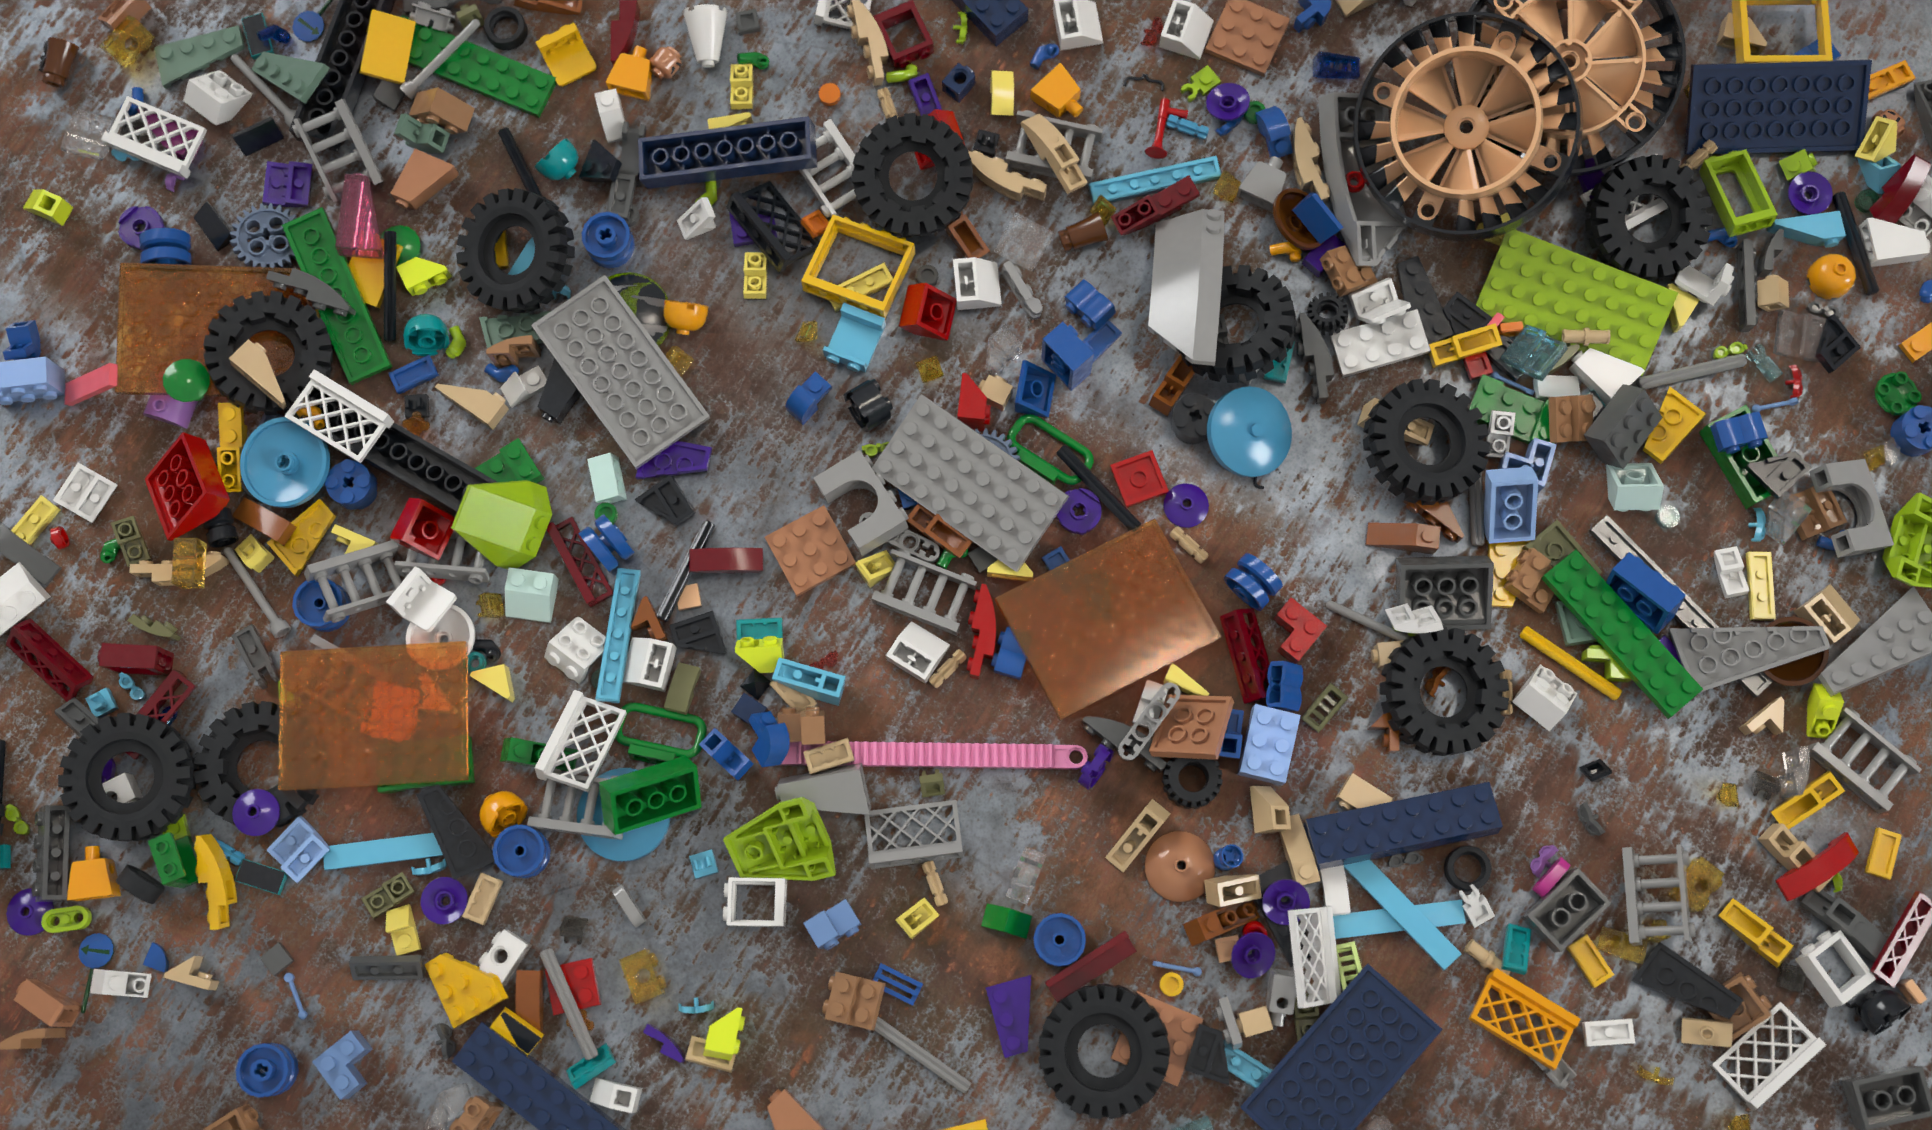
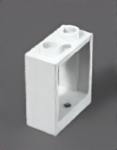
[723,878,787,927]
[1795,930,1876,1008]

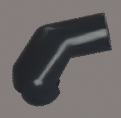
[472,639,501,662]

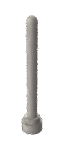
[399,19,480,100]
[231,54,296,127]
[224,547,291,638]
[1326,601,1410,641]

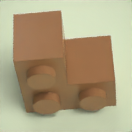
[409,88,475,135]
[778,706,826,745]

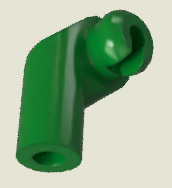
[737,52,769,69]

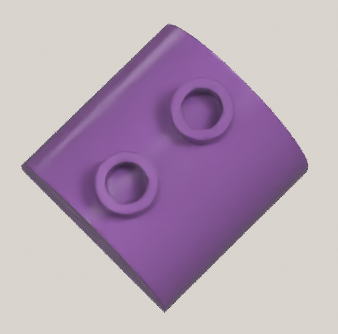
[143,372,198,429]

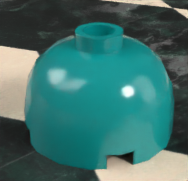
[535,138,579,180]
[403,314,449,356]

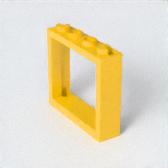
[1732,0,1833,63]
[801,214,915,319]

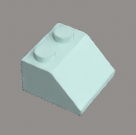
[1606,463,1664,512]
[505,567,559,623]

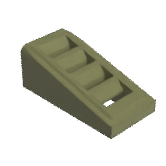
[1301,682,1349,733]

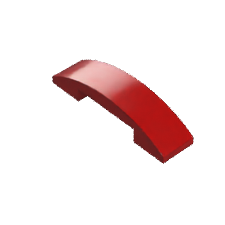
[1775,832,1859,901]

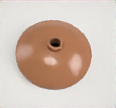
[1145,831,1215,902]

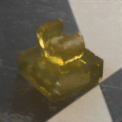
[476,593,505,618]

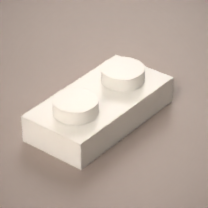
[1582,1019,1635,1046]

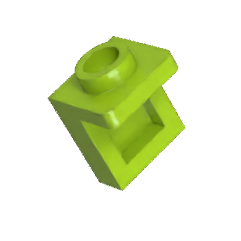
[1779,149,1818,182]

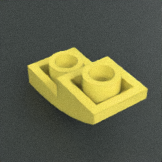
[730,64,753,109]
[990,71,1014,116]
[743,252,767,299]

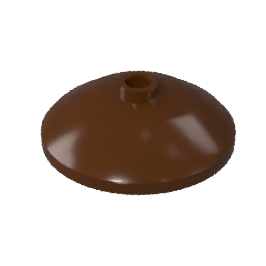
[1273,188,1324,250]
[1762,617,1829,686]

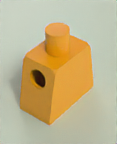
[606,46,653,101]
[1030,63,1083,118]
[67,846,121,901]

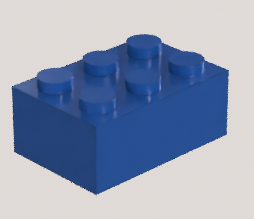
[1041,322,1094,391]
[1606,552,1686,634]

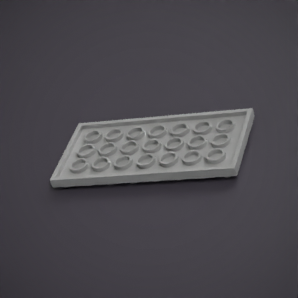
[531,275,710,470]
[872,394,1069,572]

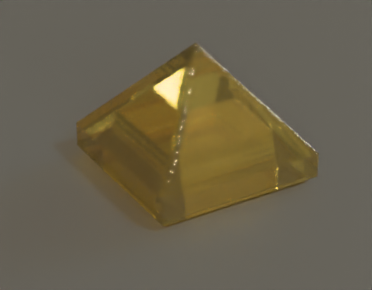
[1089,195,1117,225]
[795,321,818,342]
[916,355,944,383]
[1863,444,1886,472]
[1716,783,1740,807]
[1647,919,1671,943]
[1728,1113,1751,1130]

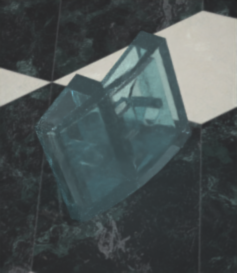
[1501,325,1568,381]

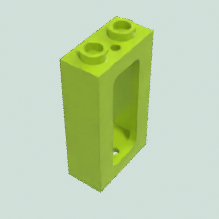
[1699,149,1778,237]

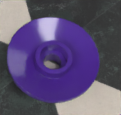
[1206,83,1250,121]
[1788,172,1833,215]
[1163,483,1209,528]
[232,789,280,836]
[421,877,468,924]
[1262,879,1310,925]
[6,888,54,936]
[1231,932,1275,978]

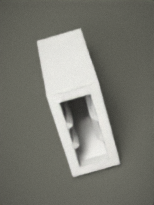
[1859,218,1930,267]
[1569,348,1644,405]

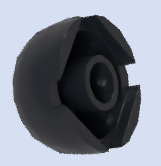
[1860,990,1912,1035]

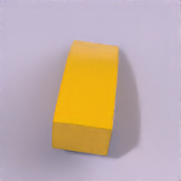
[1428,323,1503,368]
[1771,771,1845,830]
[1718,898,1793,968]

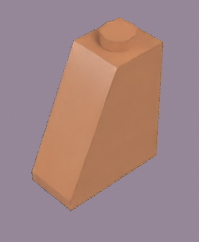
[390,149,459,210]
[14,979,82,1027]
[767,1088,826,1130]

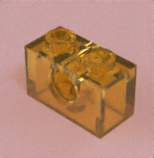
[99,15,155,68]
[171,538,207,589]
[1668,856,1725,913]
[619,949,667,1005]

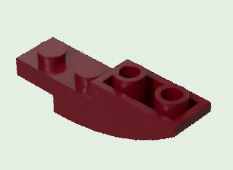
[1111,175,1200,236]

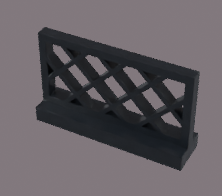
[726,181,820,273]

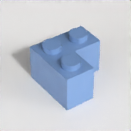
[1498,438,1557,493]
[803,899,862,951]
[312,1031,373,1100]

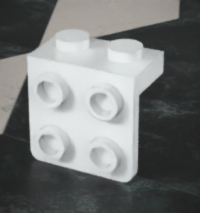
[1674,263,1734,306]
[1348,278,1411,325]
[386,566,457,632]
[544,617,606,684]

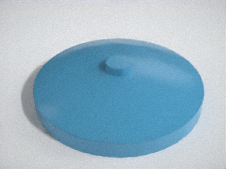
[1207,386,1292,477]
[240,417,330,508]
[577,768,671,862]

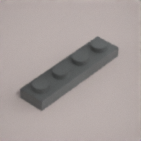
[1736,240,1759,332]

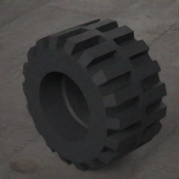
[1162,758,1223,809]

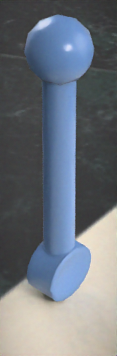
[1490,371,1535,395]
[1752,397,1799,412]
[1152,961,1202,976]
[284,973,308,1020]

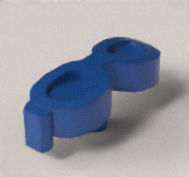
[1215,114,1244,136]

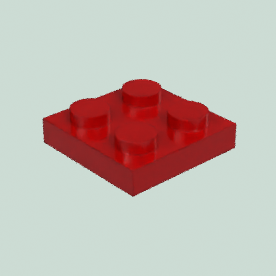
[1110,450,1169,508]
[545,958,601,1015]

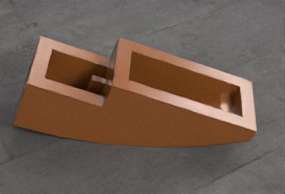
[513,0,583,15]
[944,211,990,258]
[1149,354,1196,416]
[233,497,297,546]
[906,503,973,559]
[515,970,545,1043]

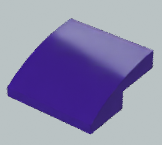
[262,161,312,207]

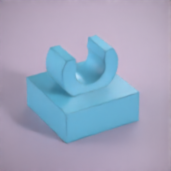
[85,688,119,719]
[689,849,719,879]

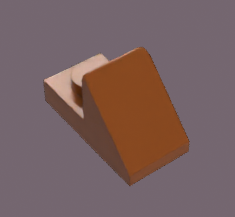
[631,596,668,642]
[1367,712,1399,754]

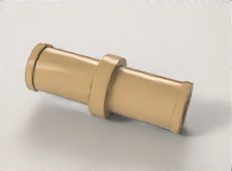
[1562,328,1610,346]
[1464,939,1510,975]

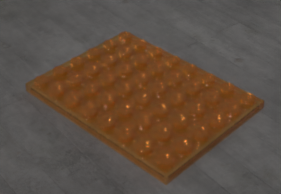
[115,263,307,397]
[995,518,1221,721]
[278,641,468,791]

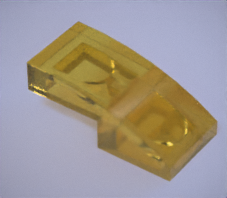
[1596,926,1649,965]

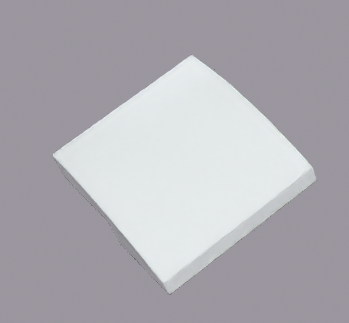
[53,463,118,523]
[1385,603,1443,633]

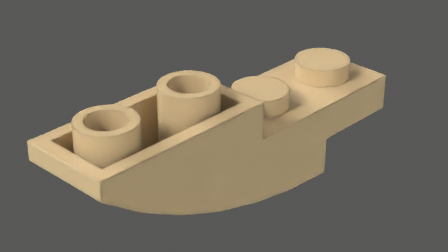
[847,0,889,86]
[1020,114,1088,194]
[1292,117,1330,205]
[968,151,1047,202]
[129,551,229,586]

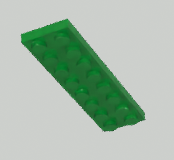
[401,15,557,118]
[282,207,392,385]
[1541,549,1703,719]

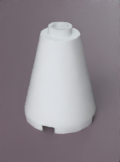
[683,4,727,68]

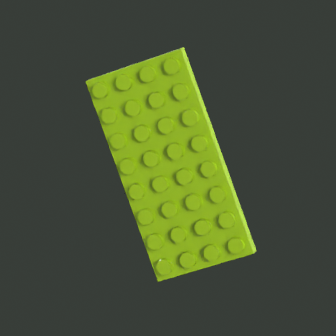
[1475,230,1679,377]

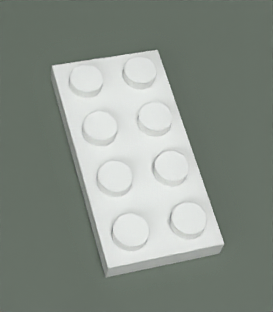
[1330,309,1430,377]

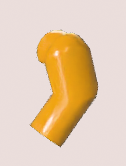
[1269,242,1302,262]
[296,402,325,429]

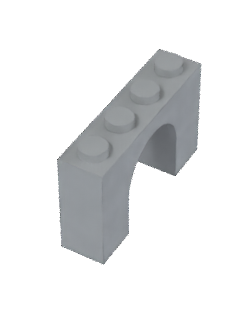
[813,450,909,556]
[1809,459,1894,558]

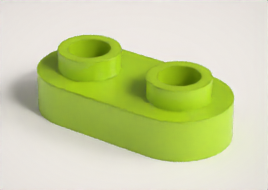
[41,906,92,933]

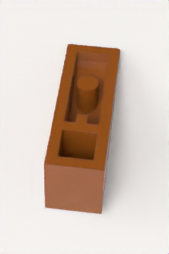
[1365,522,1441,555]

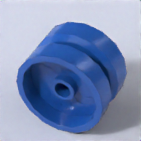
[582,212,635,269]
[139,228,192,275]
[578,514,635,573]
[1224,553,1283,611]
[292,579,351,632]
[493,824,551,879]
[1033,913,1086,967]
[236,1043,299,1097]

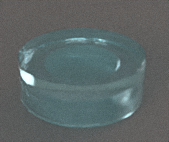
[1655,505,1680,529]

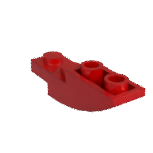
[966,584,996,680]

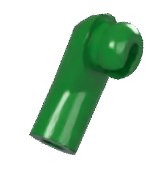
[100,538,121,564]
[936,549,968,569]

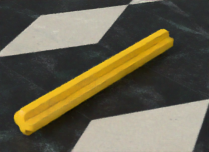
[1520,626,1622,700]

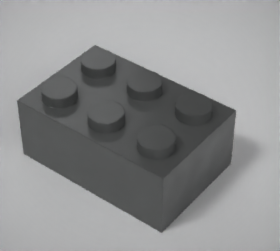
[1584,384,1663,469]
[1521,868,1612,953]
[1841,1066,1932,1130]

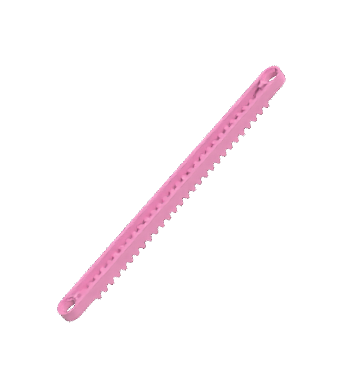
[780,741,1088,769]

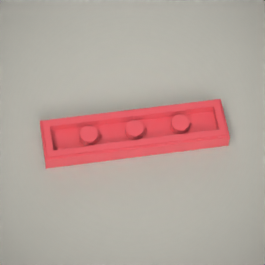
[64,363,118,406]

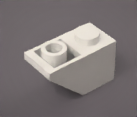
[90,969,151,998]
[590,1078,642,1113]

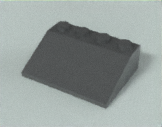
[1395,556,1494,630]

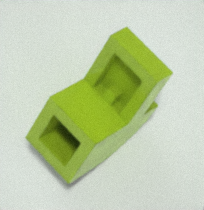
[1581,645,1632,683]

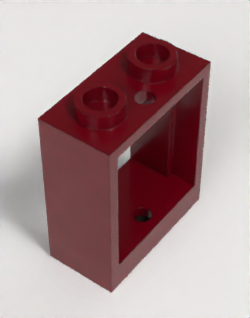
[873,0,934,69]
[97,643,174,676]

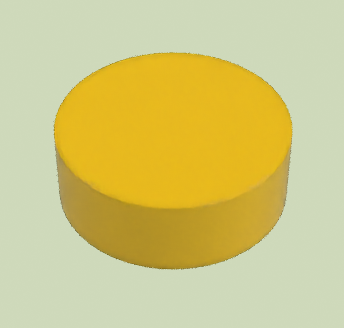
[1159,972,1184,997]

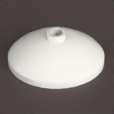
[406,605,475,671]

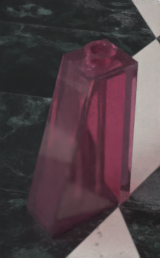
[335,173,384,259]

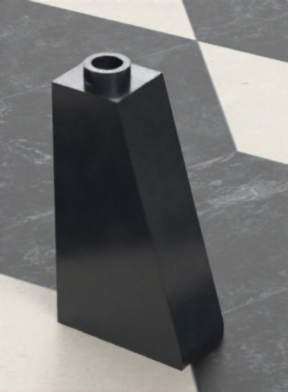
[538,358,581,424]

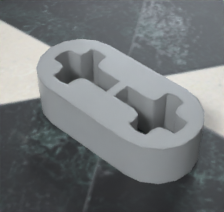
[612,884,646,927]

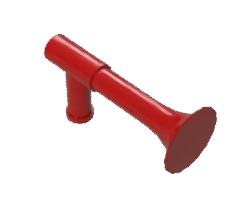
[1145,98,1188,159]

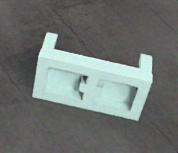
[587,453,627,503]

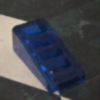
[1313,51,1360,79]

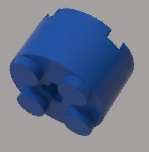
[1890,405,1932,457]
[325,459,378,510]

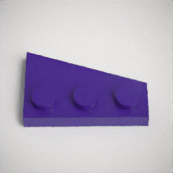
[636,441,712,479]
[986,975,1031,1058]

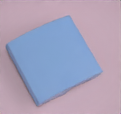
[266,815,330,883]

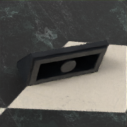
[232,117,284,156]
[193,201,233,251]

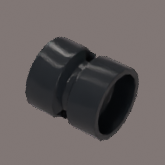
[203,507,239,548]

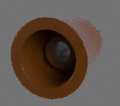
[42,37,79,88]
[1058,211,1108,252]

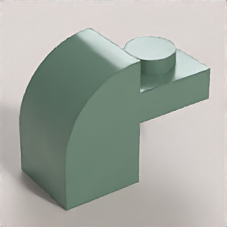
[394,114,450,153]

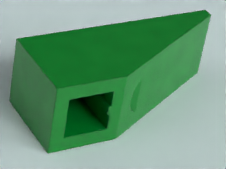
[500,737,578,772]

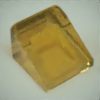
[1213,170,1241,203]
[665,346,694,377]

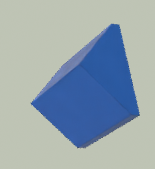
[1293,193,1344,244]
[1014,360,1056,417]

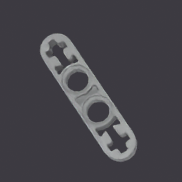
[859,512,940,563]
[1118,683,1180,760]

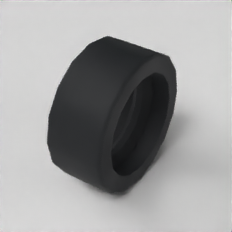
[484,6,528,51]
[1444,845,1492,891]
[116,865,165,904]

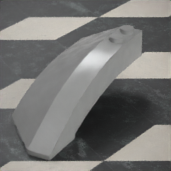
[1318,92,1406,266]
[1148,209,1225,366]

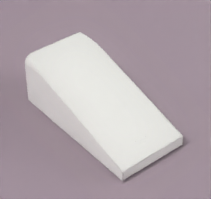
[1533,375,1580,401]

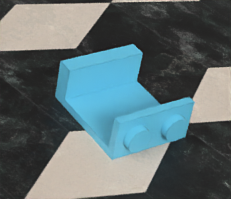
[823,302,886,372]

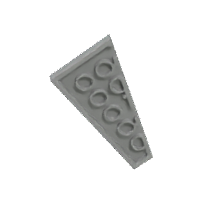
[1818,587,1932,696]
[1668,626,1831,692]

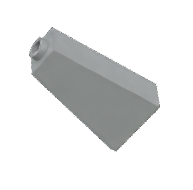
[775,763,871,815]

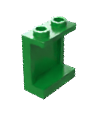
[148,832,198,889]

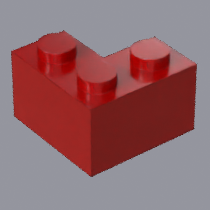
[1273,597,1327,664]

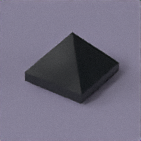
[740,669,771,700]
[1579,759,1612,782]

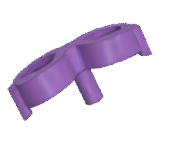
[165,173,185,192]
[1530,845,1559,878]

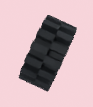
[1307,292,1348,336]

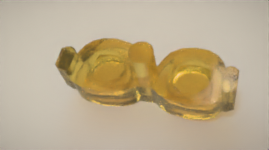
[1637,1065,1675,1086]

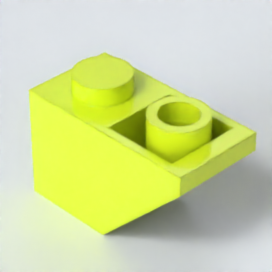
[23,189,73,226]
[396,257,452,296]
[735,636,784,673]
[1806,683,1844,739]
[703,1008,745,1061]

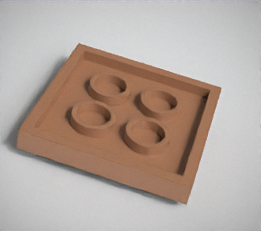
[1205,0,1290,77]
[765,505,856,597]
[1149,694,1234,760]
[1111,991,1203,1087]

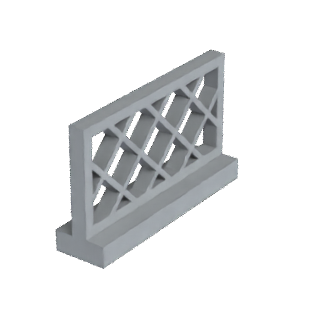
[864,800,963,869]

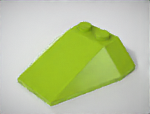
[451,480,552,569]
[1882,493,1932,588]
[723,797,836,881]

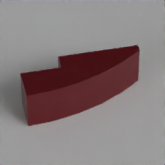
[611,0,640,66]
[1869,154,1931,224]
[689,547,763,574]

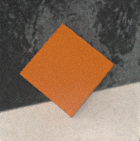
[800,209,829,239]
[1497,321,1523,337]

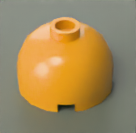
[1807,254,1856,299]
[664,300,708,335]
[479,791,528,838]

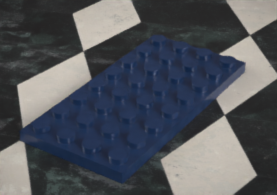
[1684,59,1872,155]
[1240,963,1443,1130]

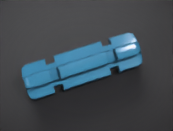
[1166,115,1209,140]
[214,837,245,866]

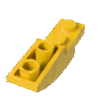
[217,402,248,492]
[194,834,237,930]

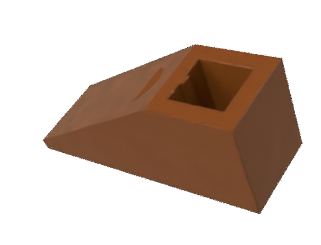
[1403,500,1464,543]
[1182,900,1260,946]

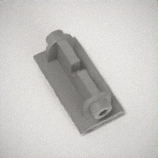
[409,2,456,33]
[1529,1039,1577,1090]

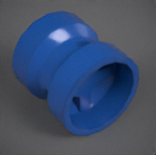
[1213,844,1243,871]

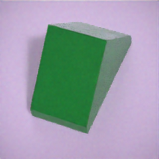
[981,903,1032,939]

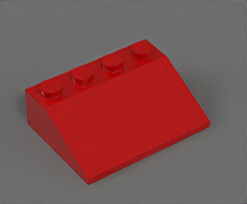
[145,432,230,541]

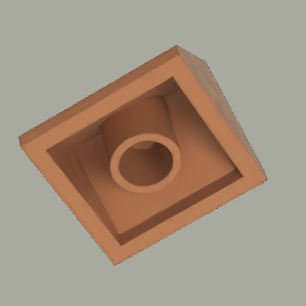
[97,0,151,39]

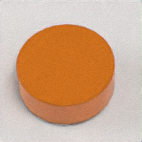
[819,83,841,106]

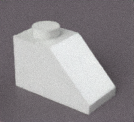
[594,88,625,143]

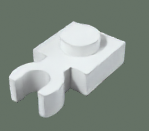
[1459,884,1495,928]

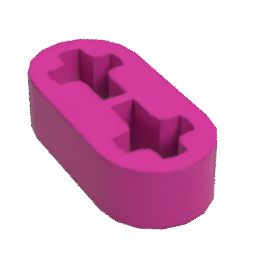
[1532,857,1571,898]

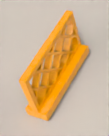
[1469,968,1580,1071]

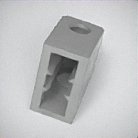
[1237,156,1287,213]
[1266,968,1296,1027]

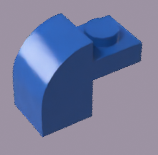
[1293,0,1331,33]
[1255,106,1293,158]
[3,320,41,360]
[786,371,832,425]
[1219,709,1244,759]
[748,711,790,767]
[699,728,754,781]

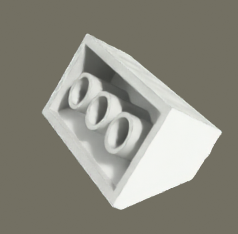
[0,562,51,637]

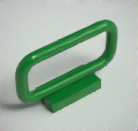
[1007,414,1094,485]
[615,702,707,765]

